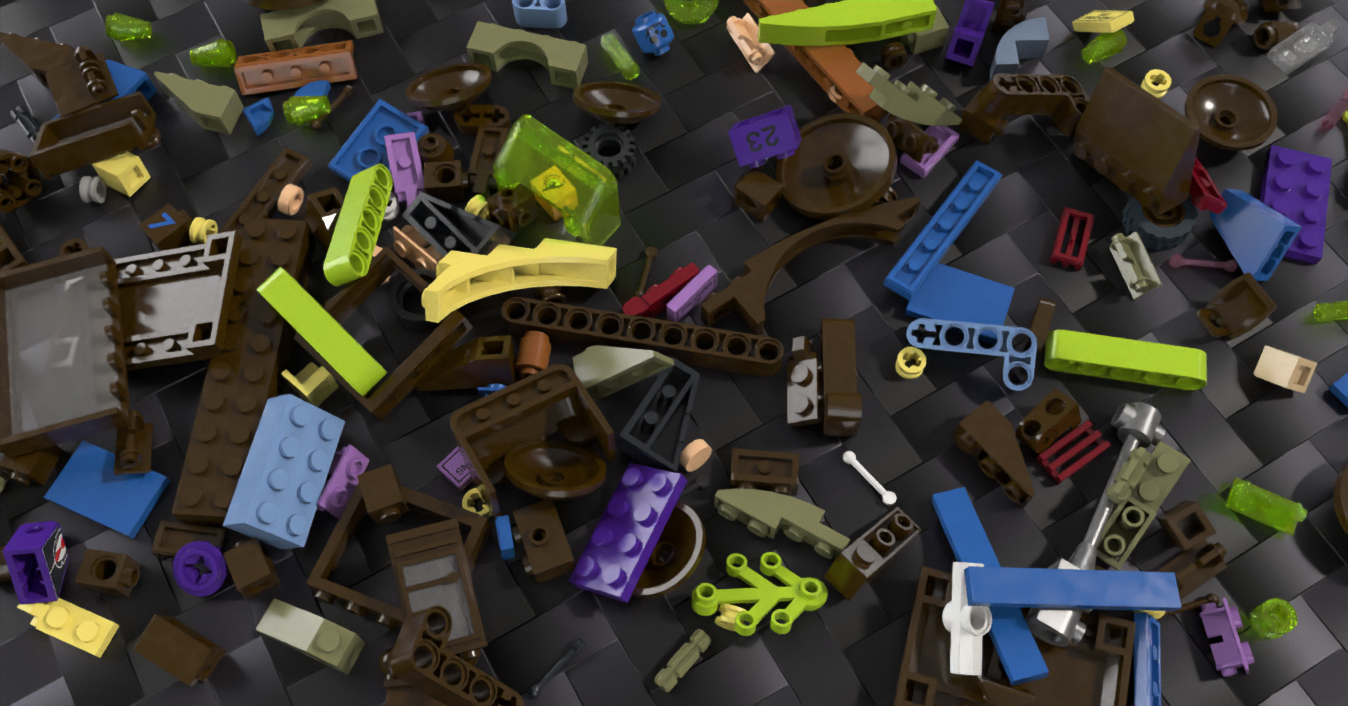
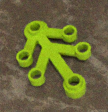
[691,552,828,636]

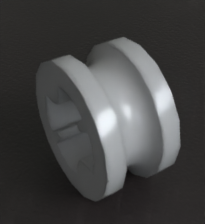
[79,176,107,203]

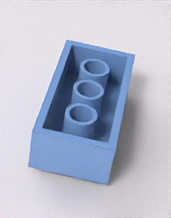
[223,394,345,549]

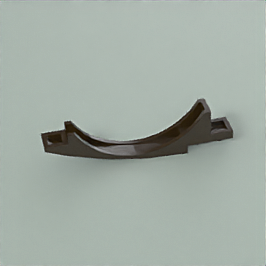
[701,197,920,335]

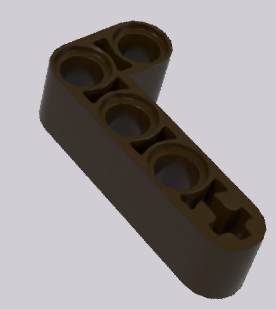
[977,73,1090,137]
[820,318,862,436]
[390,605,524,706]

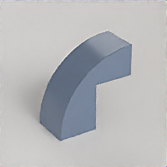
[989,17,1050,80]

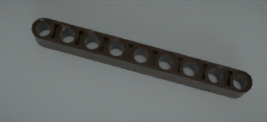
[501,297,784,377]

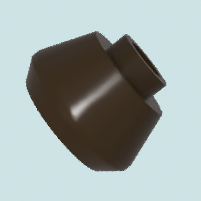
[417,133,454,170]

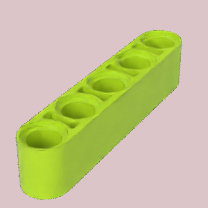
[323,163,393,287]
[256,266,387,396]
[1044,330,1207,390]

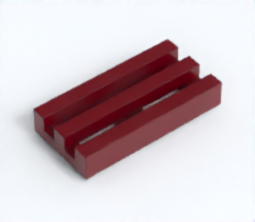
[1050,207,1095,271]
[1036,420,1111,485]

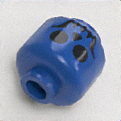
[632,10,674,56]

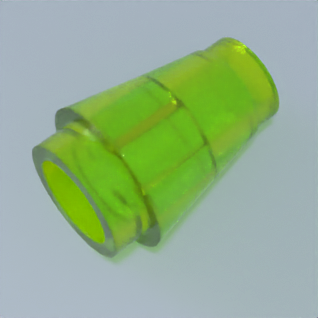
[105,12,152,41]
[1081,29,1127,64]
[190,38,237,67]
[283,95,331,125]

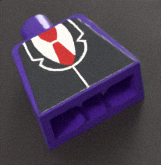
[3,521,69,605]

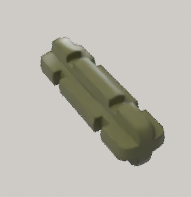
[1106,447,1152,505]
[654,629,711,692]

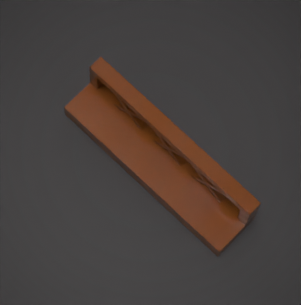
[234,40,357,96]

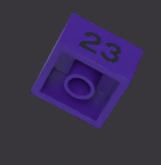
[728,105,802,169]

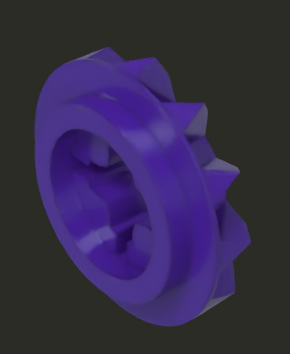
[172,540,229,596]

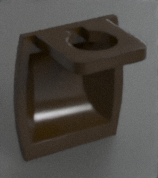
[1193,0,1248,47]
[1196,272,1277,340]
[977,646,1037,706]

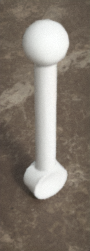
[843,451,897,506]

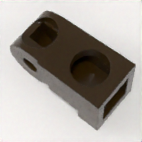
[1016,388,1082,453]

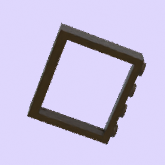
[294,246,473,421]
[306,472,492,630]

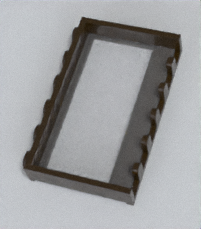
[0,246,132,460]

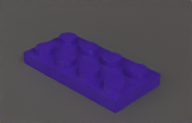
[1260,145,1332,264]
[569,463,687,603]

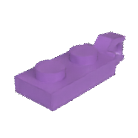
[384,132,425,208]

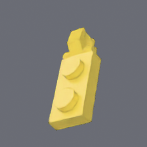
[17,598,120,658]

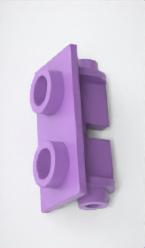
[316,444,370,519]
[1199,598,1255,677]

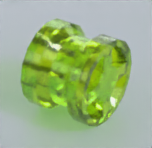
[1250,598,1298,640]

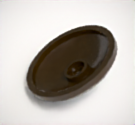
[405,63,492,112]
[1184,74,1278,151]
[573,81,661,127]
[504,439,606,500]
[631,502,706,598]

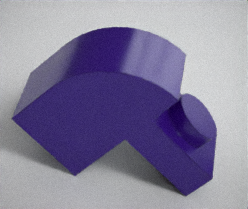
[945,0,995,66]

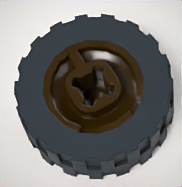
[1122,194,1198,251]

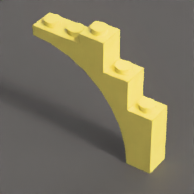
[422,238,617,323]

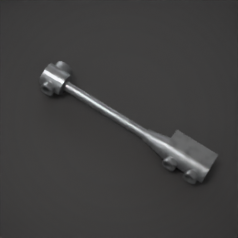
[1025,402,1166,647]

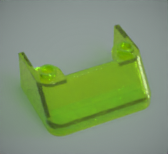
[493,114,621,246]

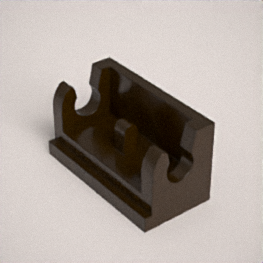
[133,614,227,686]

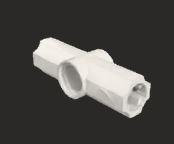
[942,562,992,675]

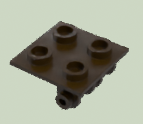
[45,45,119,118]

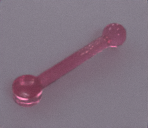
[1169,254,1238,272]

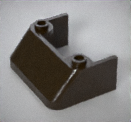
[450,364,616,520]

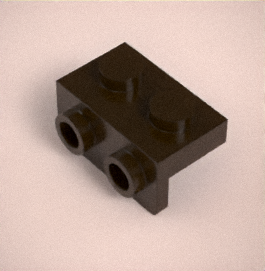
[730,448,799,496]

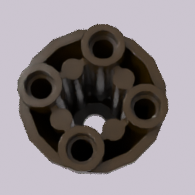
[0,149,43,212]

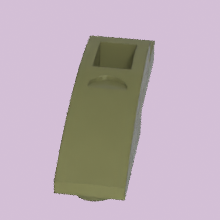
[856,62,963,126]
[1096,441,1191,571]
[714,489,850,559]

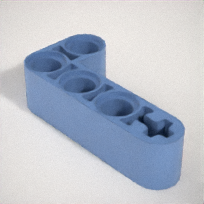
[512,0,567,29]
[906,318,1037,391]

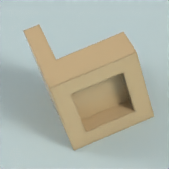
[1254,345,1317,393]

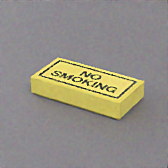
[1072,10,1135,33]

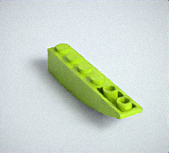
[757,0,937,46]

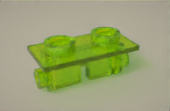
[1225,477,1307,536]

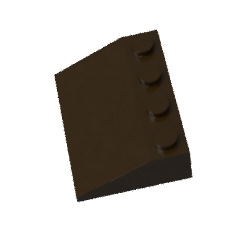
[1073,66,1201,216]

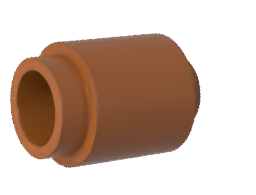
[514,331,551,379]

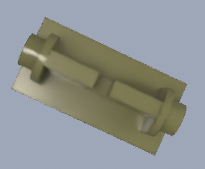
[1109,231,1163,300]

